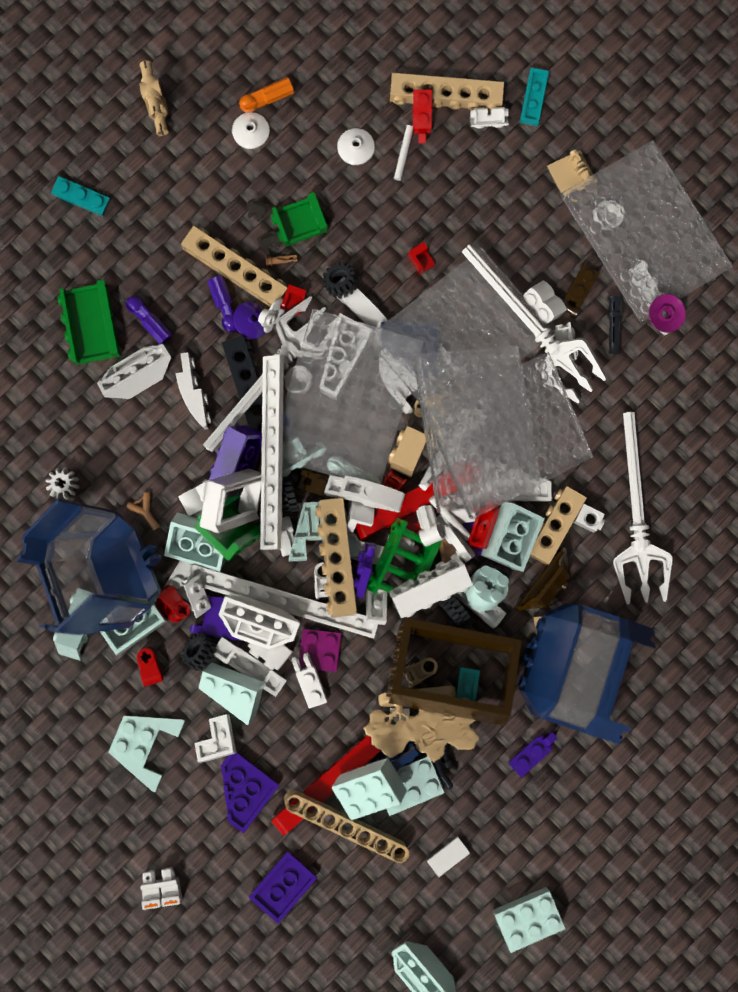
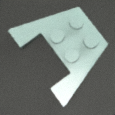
[289,502,363,562]
[108,715,186,792]

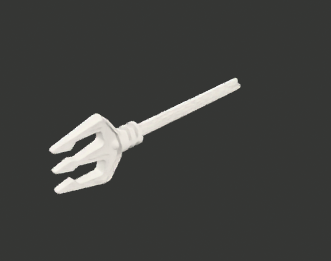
[462,244,607,403]
[203,296,338,452]
[613,412,672,604]

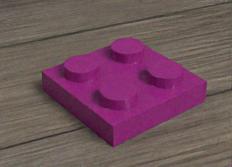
[299,629,341,672]

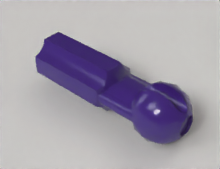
[207,275,236,332]
[126,296,173,345]

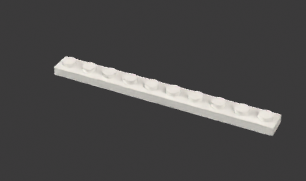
[260,355,284,550]
[189,564,378,638]

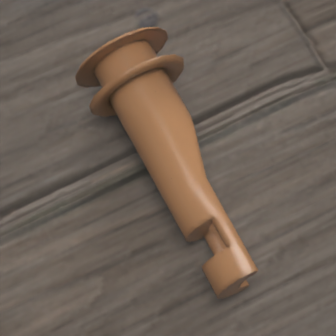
[265,255,298,268]

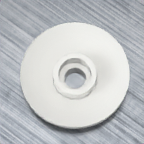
[232,112,270,149]
[337,128,375,165]

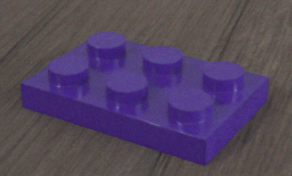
[248,851,317,924]

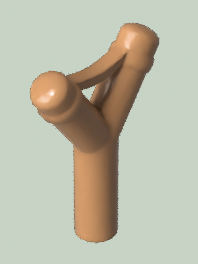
[127,492,160,531]

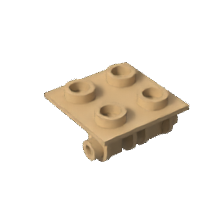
[547,149,597,199]

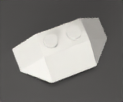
[97,344,171,399]
[219,596,300,649]

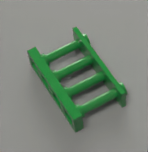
[366,518,442,594]

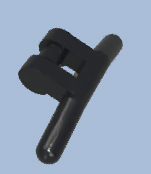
[431,746,454,790]

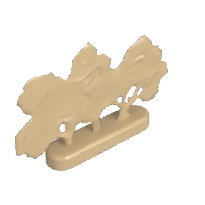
[364,686,479,762]

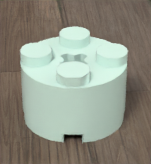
[464,566,509,612]

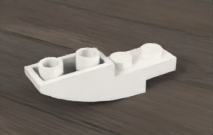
[176,353,211,429]
[324,475,405,513]

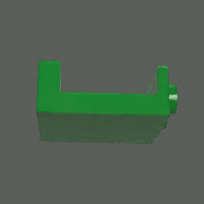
[270,192,328,247]

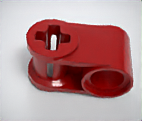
[382,469,407,491]
[155,584,191,623]
[137,648,164,687]

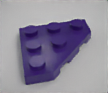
[221,751,280,833]

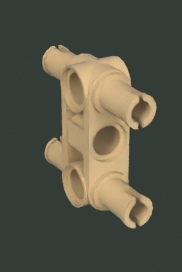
[139,60,168,136]

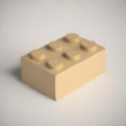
[388,426,429,478]

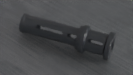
[607,296,624,355]

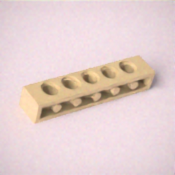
[390,73,504,112]
[181,226,287,307]
[315,498,357,618]

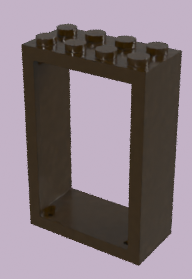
[386,618,522,726]

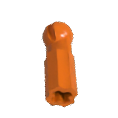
[239,77,294,113]

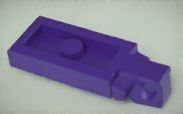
[508,731,558,778]

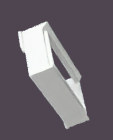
[200,469,261,533]

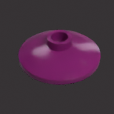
[649,294,686,333]

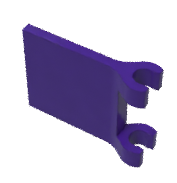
[190,595,242,641]

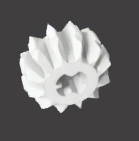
[46,468,79,500]

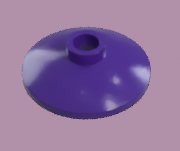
[233,302,266,339]

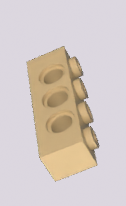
[530,486,587,565]

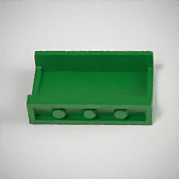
[57,280,121,366]
[194,494,261,561]

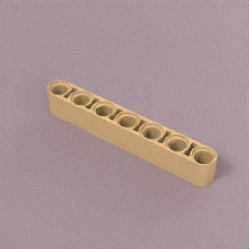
[284,790,409,863]

